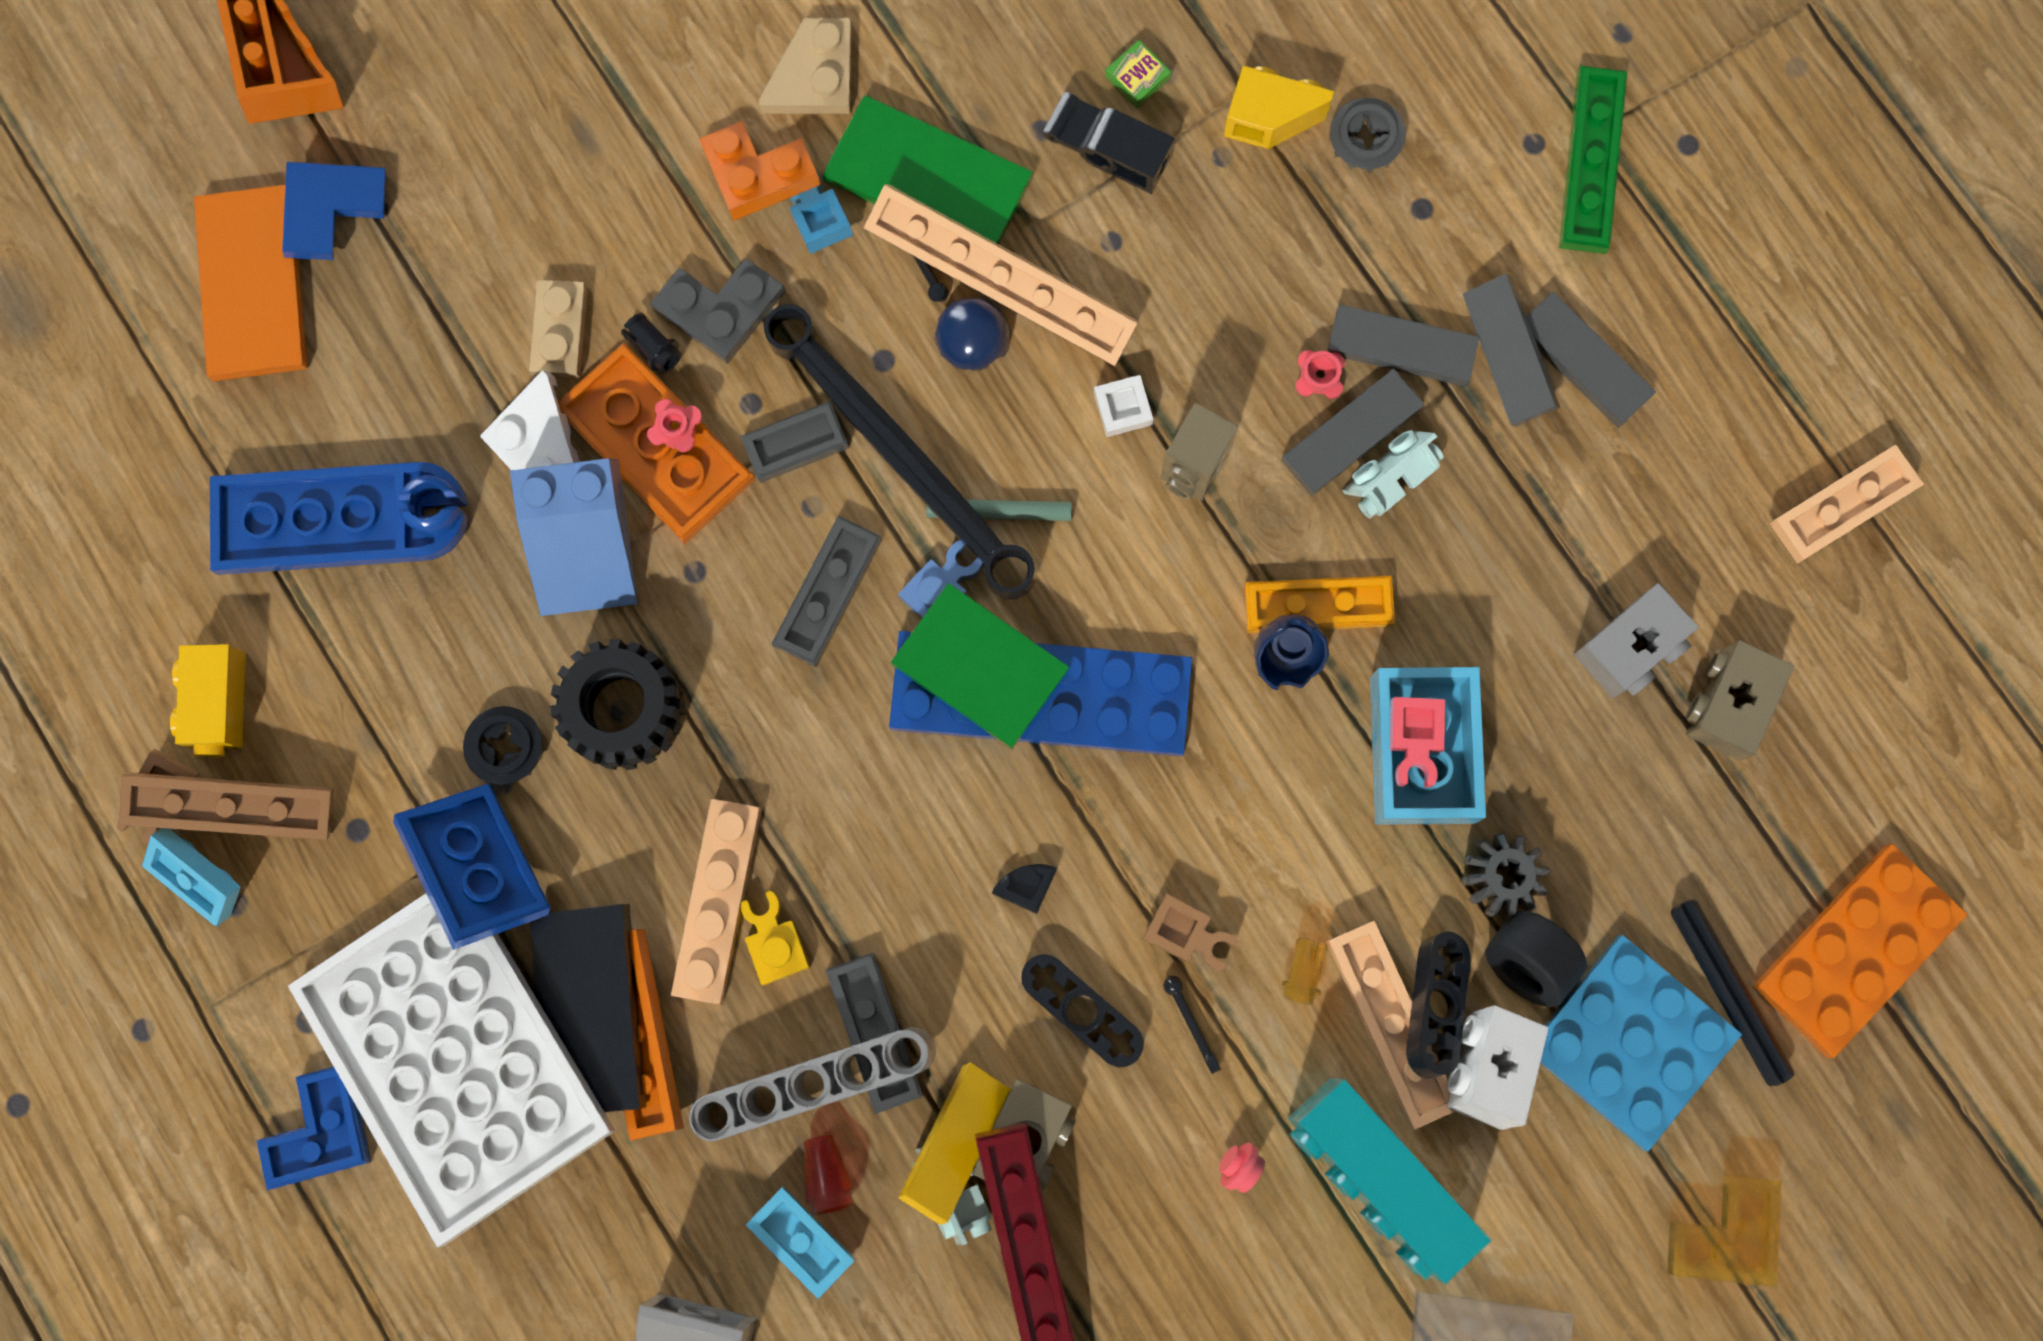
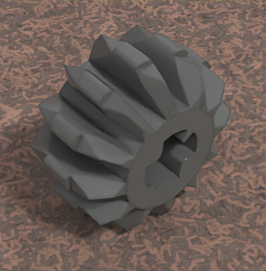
[1462,833,1550,919]

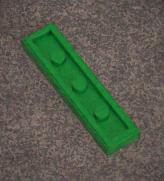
[1559,65,1628,254]

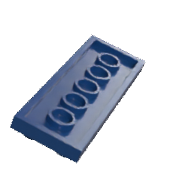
[889,631,1192,757]

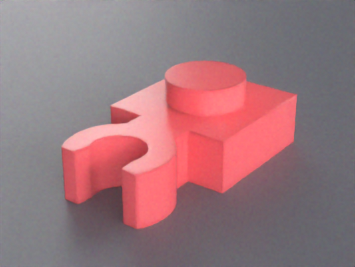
[1390,697,1445,788]

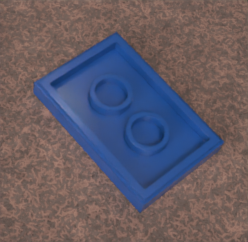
[393,783,551,950]

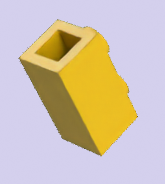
[170,644,246,758]

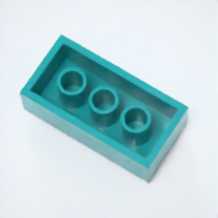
[1287,1078,1491,1285]

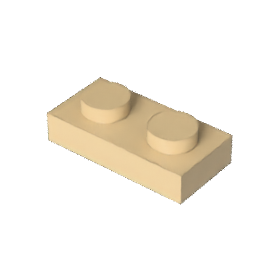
[529,280,588,379]

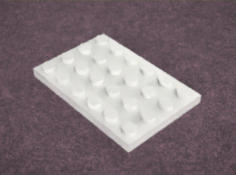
[288,894,615,1248]

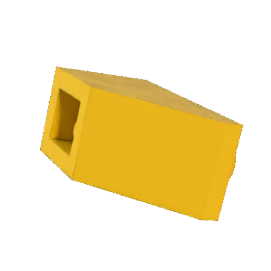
[1223,66,1335,149]

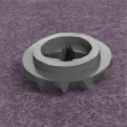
[1329,98,1405,173]

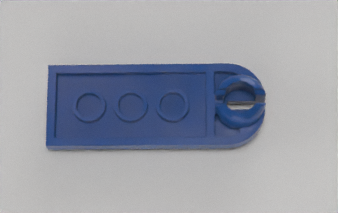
[210,462,468,575]

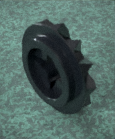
[463,706,544,785]

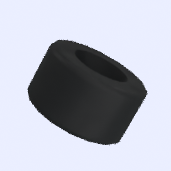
[1485,911,1588,1007]

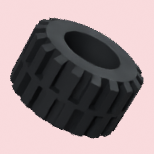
[550,639,685,770]

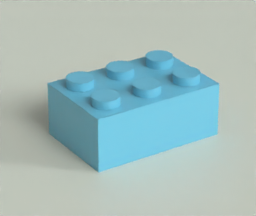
[1370,667,1486,825]

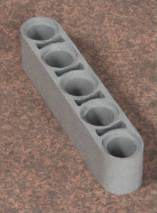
[689,1027,936,1141]

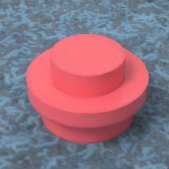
[1219,1142,1265,1193]

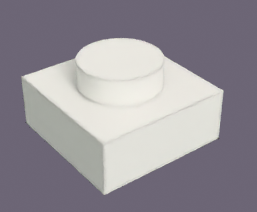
[1093,375,1153,437]

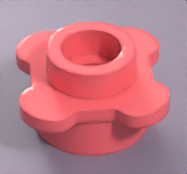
[1295,350,1345,399]
[647,399,702,452]

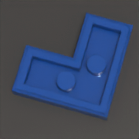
[282,162,386,260]
[256,1067,371,1190]

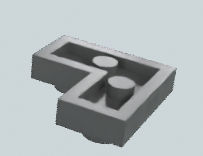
[650,258,786,365]

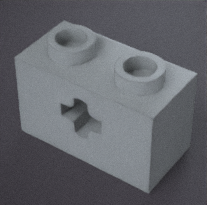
[1573,583,1699,698]

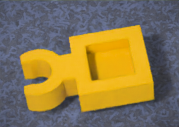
[741,891,811,986]

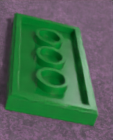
[822,95,1033,244]

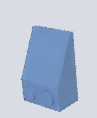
[510,458,639,616]

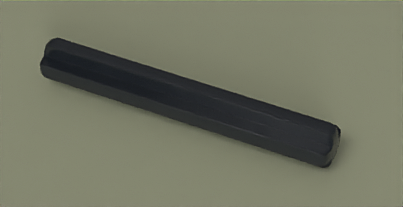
[1671,899,1794,1086]

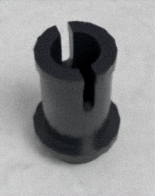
[621,313,682,373]

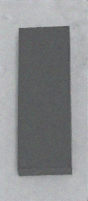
[1463,273,1561,427]
[1527,292,1656,428]
[1327,304,1479,387]
[1281,369,1425,497]
[771,516,882,668]
[826,953,924,1114]

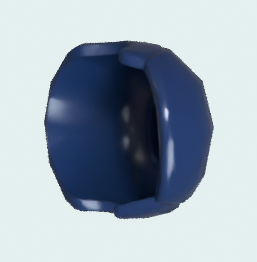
[934,298,1011,371]
[1254,614,1330,690]

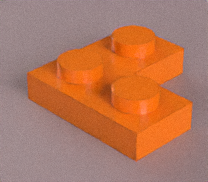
[699,121,821,221]

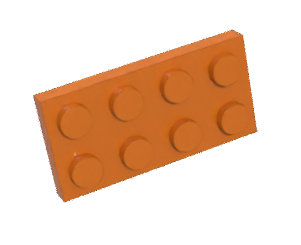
[1752,844,1968,1058]

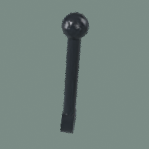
[913,256,949,302]
[1163,975,1221,1074]

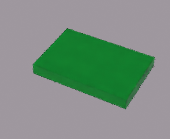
[890,583,1070,750]

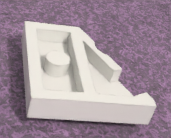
[480,370,580,470]

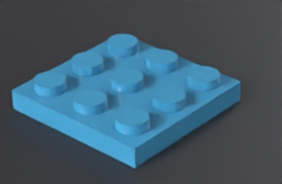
[1540,935,1742,1152]

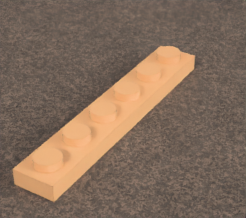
[864,184,1139,366]

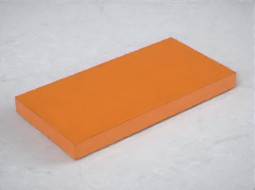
[194,185,308,381]
[558,342,756,544]

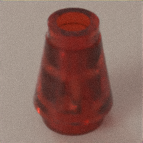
[803,1135,856,1215]

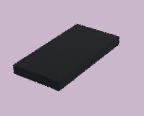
[530,904,646,1112]

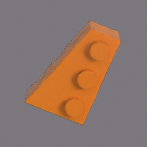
[217,0,343,124]

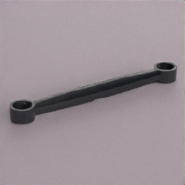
[764,304,1036,599]

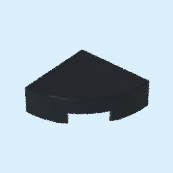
[992,864,1057,915]

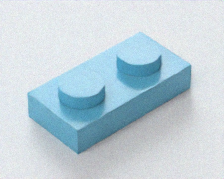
[142,828,241,927]
[746,1186,856,1299]

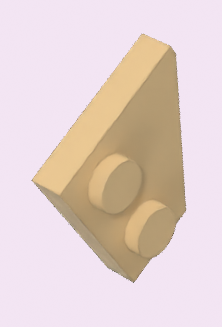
[759,18,852,114]

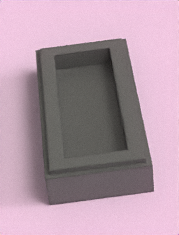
[741,401,849,483]

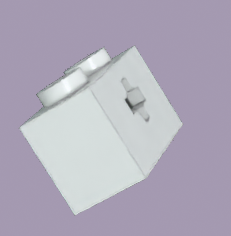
[1447,1005,1549,1130]

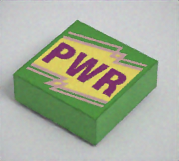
[1105,40,1171,109]

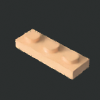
[1769,444,1924,564]

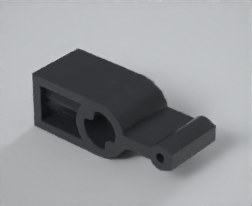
[1043,92,1175,194]

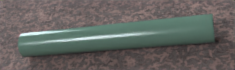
[926,499,1072,521]

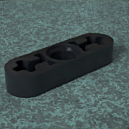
[1406,932,1471,1079]
[1021,954,1144,1067]

